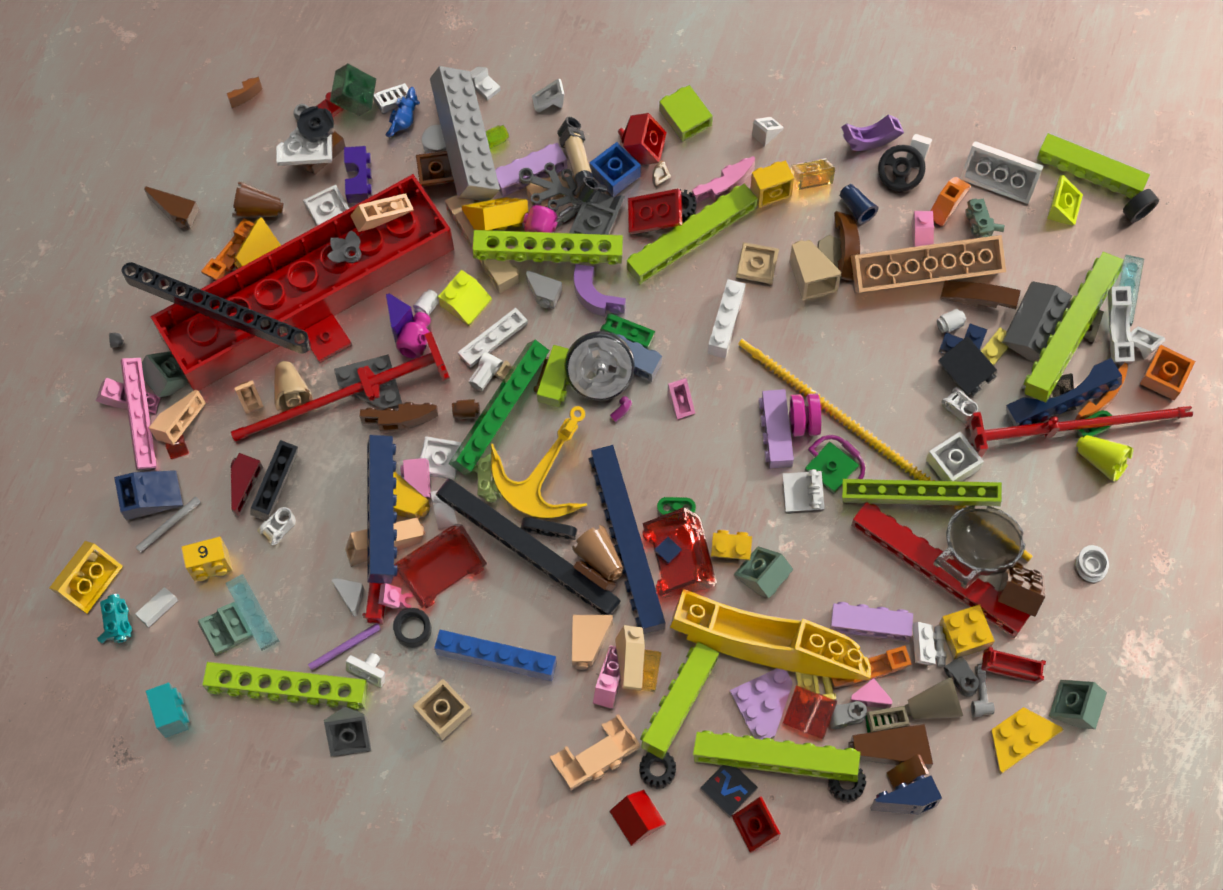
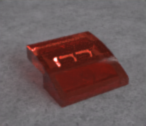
[783,685,837,739]

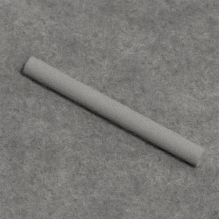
[136,497,201,553]

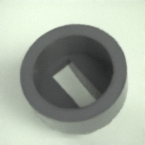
[109,332,124,348]

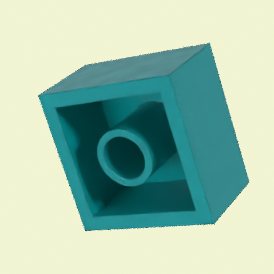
[146,682,190,738]

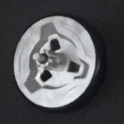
[564,331,635,401]

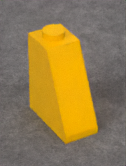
[234,217,281,269]
[393,472,430,519]

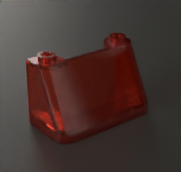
[642,507,716,598]
[394,524,487,608]

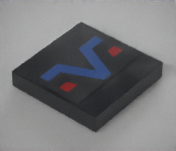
[700,765,758,818]

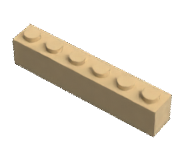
[445,195,520,293]

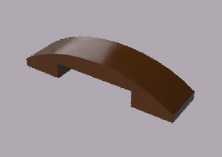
[834,211,860,282]

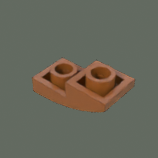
[227,76,263,108]
[886,755,929,790]

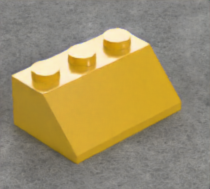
[461,197,529,231]
[49,541,123,614]

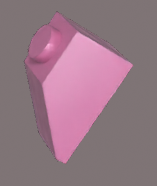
[400,458,431,499]

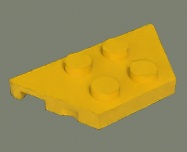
[990,707,1064,775]

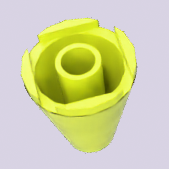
[1076,435,1134,482]

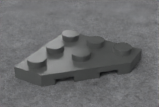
[334,354,402,410]

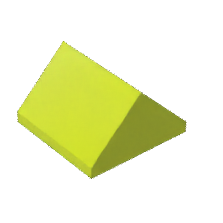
[1047,175,1083,226]

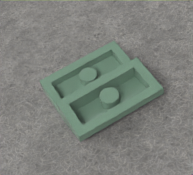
[198,602,253,656]

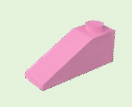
[912,211,934,247]

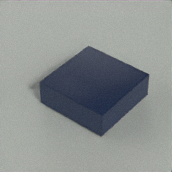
[654,537,682,564]

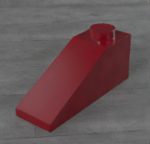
[230,453,263,518]

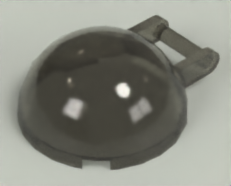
[933,505,1026,589]

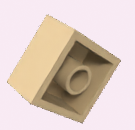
[413,679,472,740]

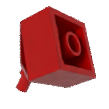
[618,113,667,166]

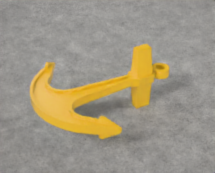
[490,406,587,519]

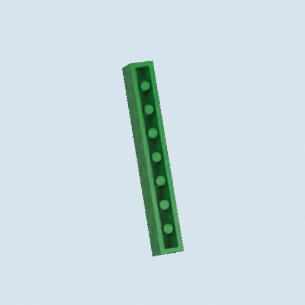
[448,339,550,475]

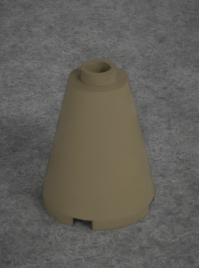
[905,677,963,719]

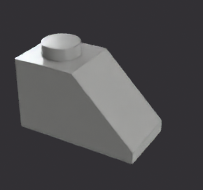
[526,270,562,309]

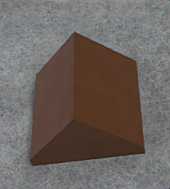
[416,151,454,186]

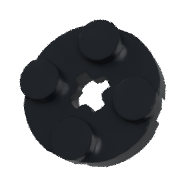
[297,106,334,143]

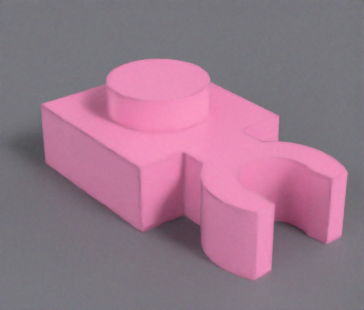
[379,584,412,609]

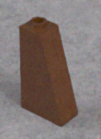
[848,724,933,769]

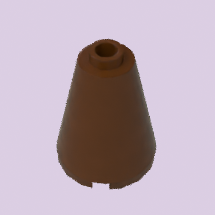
[232,181,284,218]

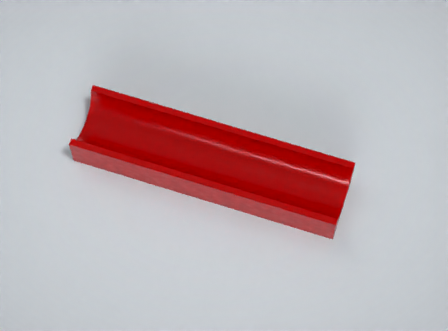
[150,174,454,391]

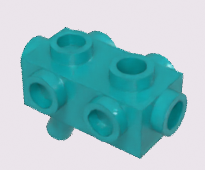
[97,594,132,644]

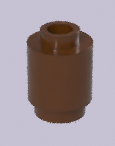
[452,399,480,419]

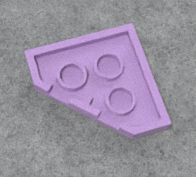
[730,669,793,740]

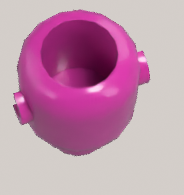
[523,205,558,250]
[396,312,431,359]

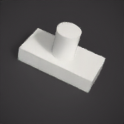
[346,653,385,688]

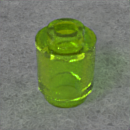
[485,125,509,149]

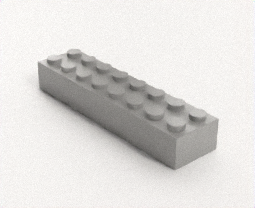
[430,66,500,201]

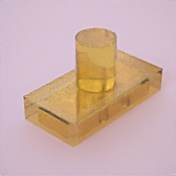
[641,649,661,692]

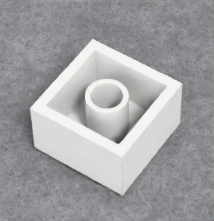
[926,431,984,481]

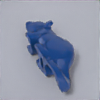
[385,87,420,138]

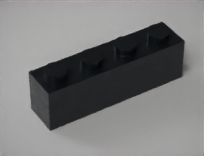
[250,440,298,521]

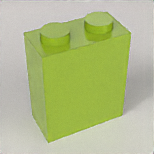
[659,85,713,142]

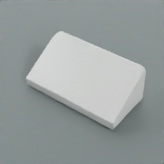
[135,587,178,628]

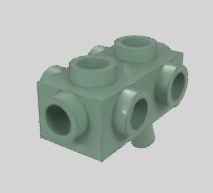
[965,198,1005,238]

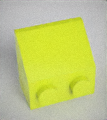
[438,270,492,326]

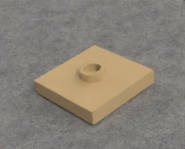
[736,242,779,284]

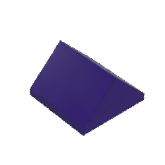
[386,293,414,344]

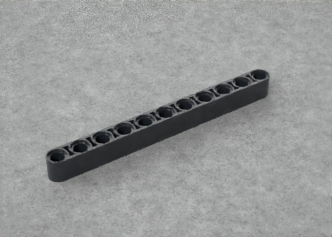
[121,262,311,354]
[436,478,621,615]

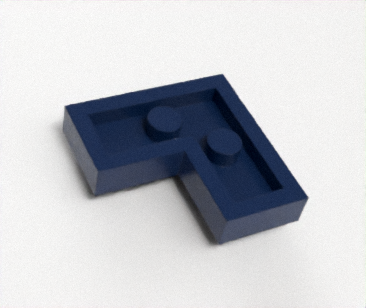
[939,323,987,354]

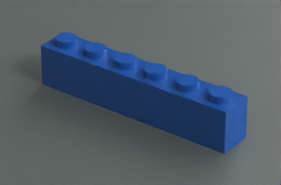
[434,630,557,682]

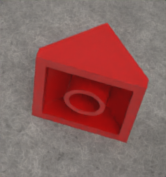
[609,789,666,846]
[732,796,781,853]

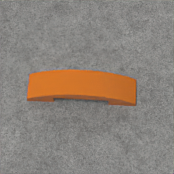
[201,218,254,281]
[1075,362,1128,420]
[831,646,912,688]

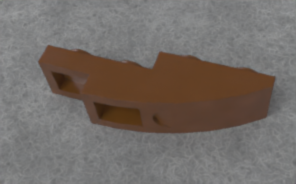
[359,402,439,431]

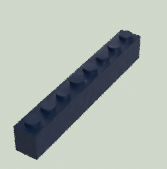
[367,435,397,584]

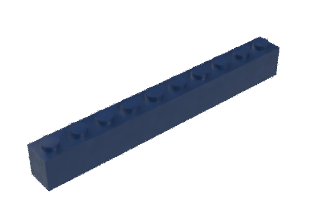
[588,445,666,634]

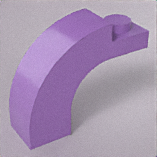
[841,114,904,151]
[574,264,626,317]

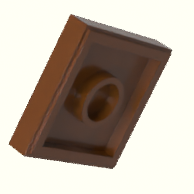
[573,561,617,591]

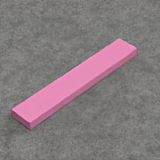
[120,358,156,470]

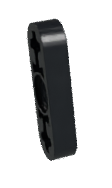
[521,517,578,541]

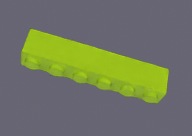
[1037,133,1150,199]
[640,642,719,759]

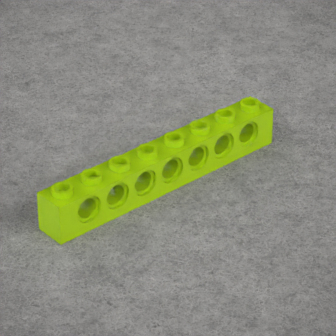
[473,230,623,265]
[202,662,368,710]

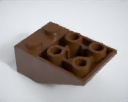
[998,560,1046,617]

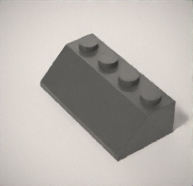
[1002,281,1072,362]

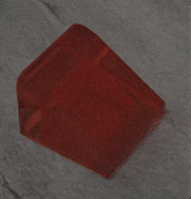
[165,433,189,459]

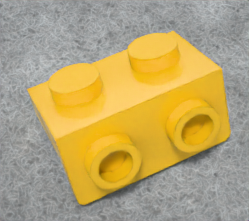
[711,530,752,561]

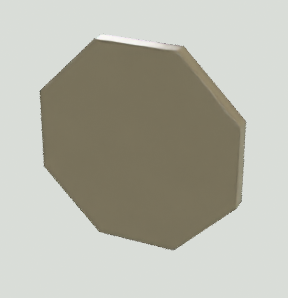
[817,235,842,268]

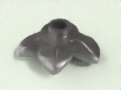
[327,231,361,263]

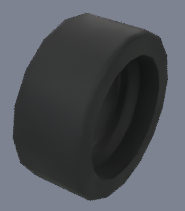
[1123,189,1159,223]
[393,608,432,648]

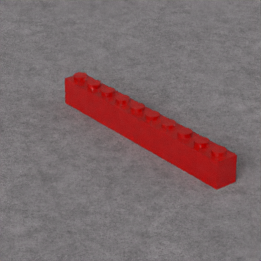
[851,502,1031,638]

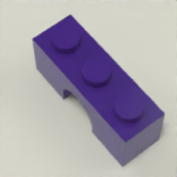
[344,146,372,204]

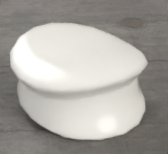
[422,125,447,153]
[1076,545,1109,583]

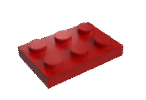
[628,188,682,235]

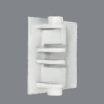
[783,470,825,512]

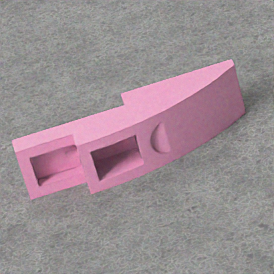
[692,156,755,203]

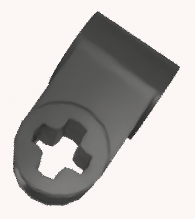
[944,656,979,697]

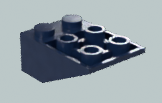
[114,470,183,520]
[870,775,942,815]

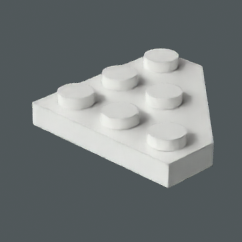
[276,112,332,166]

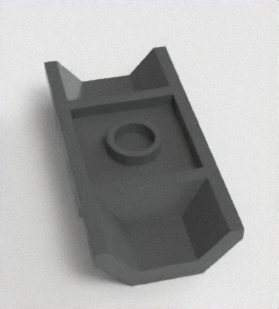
[566,191,625,252]

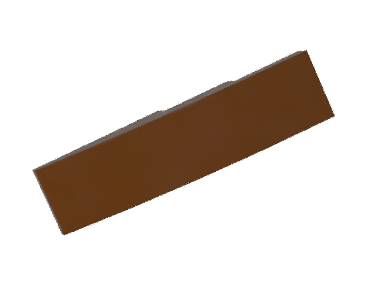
[940,281,1021,310]

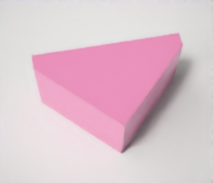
[667,378,695,419]
[850,678,892,709]

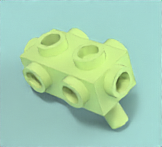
[472,454,501,502]

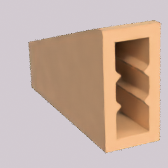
[345,518,425,566]

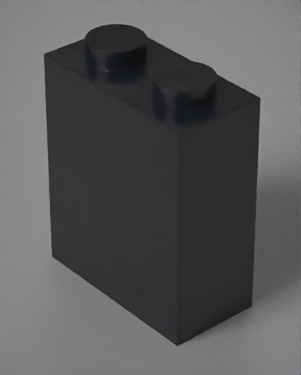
[938,336,997,397]

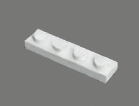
[458,308,528,368]

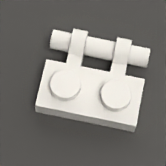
[913,622,947,667]

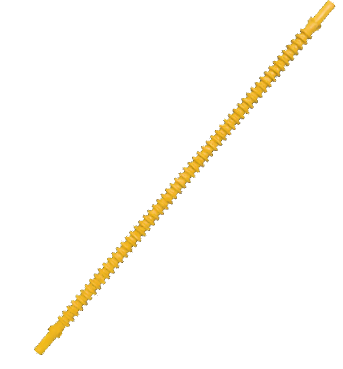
[738,339,1033,562]

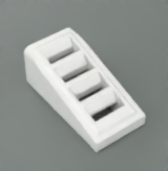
[373,83,408,114]

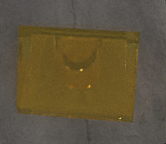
[791,158,835,190]

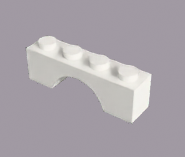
[708,279,746,358]
[1108,286,1135,365]

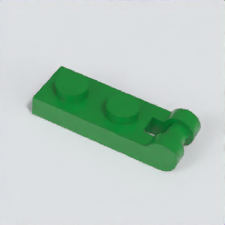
[600,314,655,349]

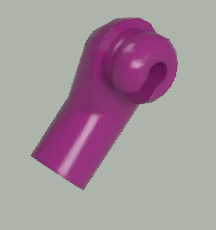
[610,396,632,422]

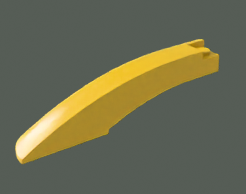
[670,589,871,680]

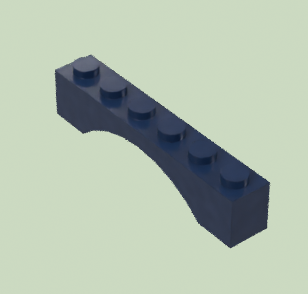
[1006,358,1122,426]

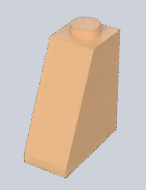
[572,615,613,669]

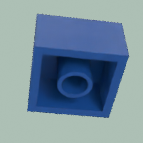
[589,142,641,197]

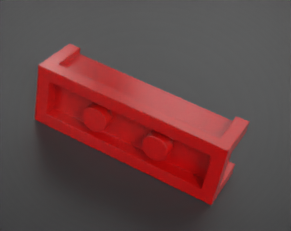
[362,583,385,624]
[981,647,1046,684]

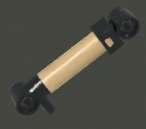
[557,117,607,203]

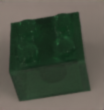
[330,63,376,116]

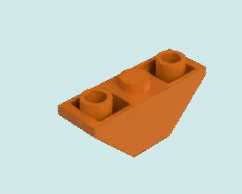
[930,177,971,227]

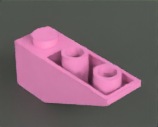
[96,378,160,414]
[593,645,621,708]

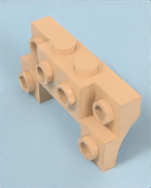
[550,714,640,790]

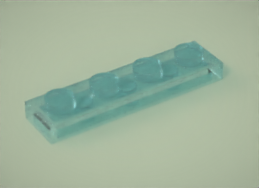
[1119,255,1144,326]
[225,574,279,651]

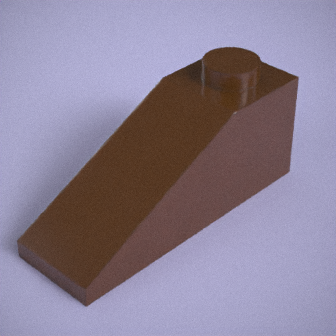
[144,186,199,228]

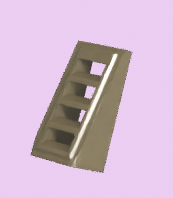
[866,706,910,732]

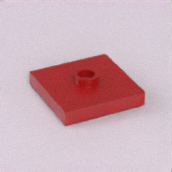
[303,314,352,363]

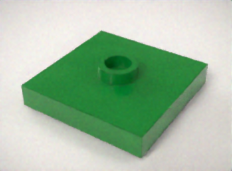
[805,441,859,494]

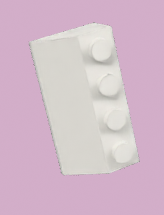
[960,141,1043,204]

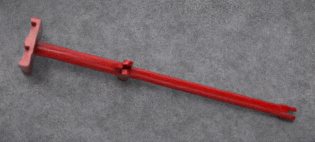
[231,332,450,442]
[965,406,1193,458]

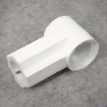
[469,352,503,391]

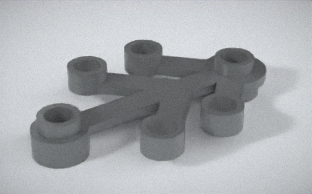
[519,162,584,212]

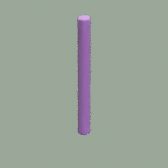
[308,623,381,671]

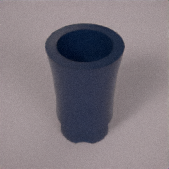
[839,184,879,224]

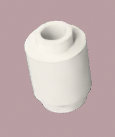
[413,289,439,315]
[936,309,966,333]

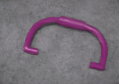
[808,435,866,479]

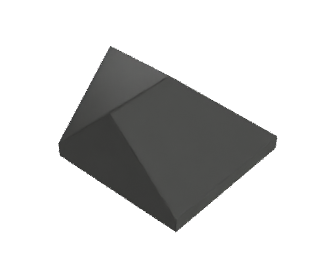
[324,707,371,756]

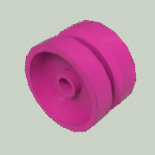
[789,393,822,437]

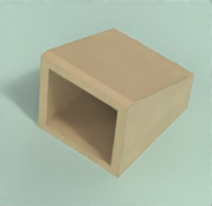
[789,240,841,300]

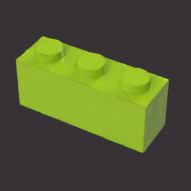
[537,345,570,408]

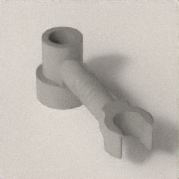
[971,664,995,717]

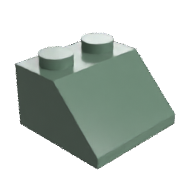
[142,351,188,398]
[734,546,793,598]
[1049,680,1107,729]

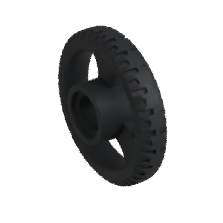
[878,145,926,192]

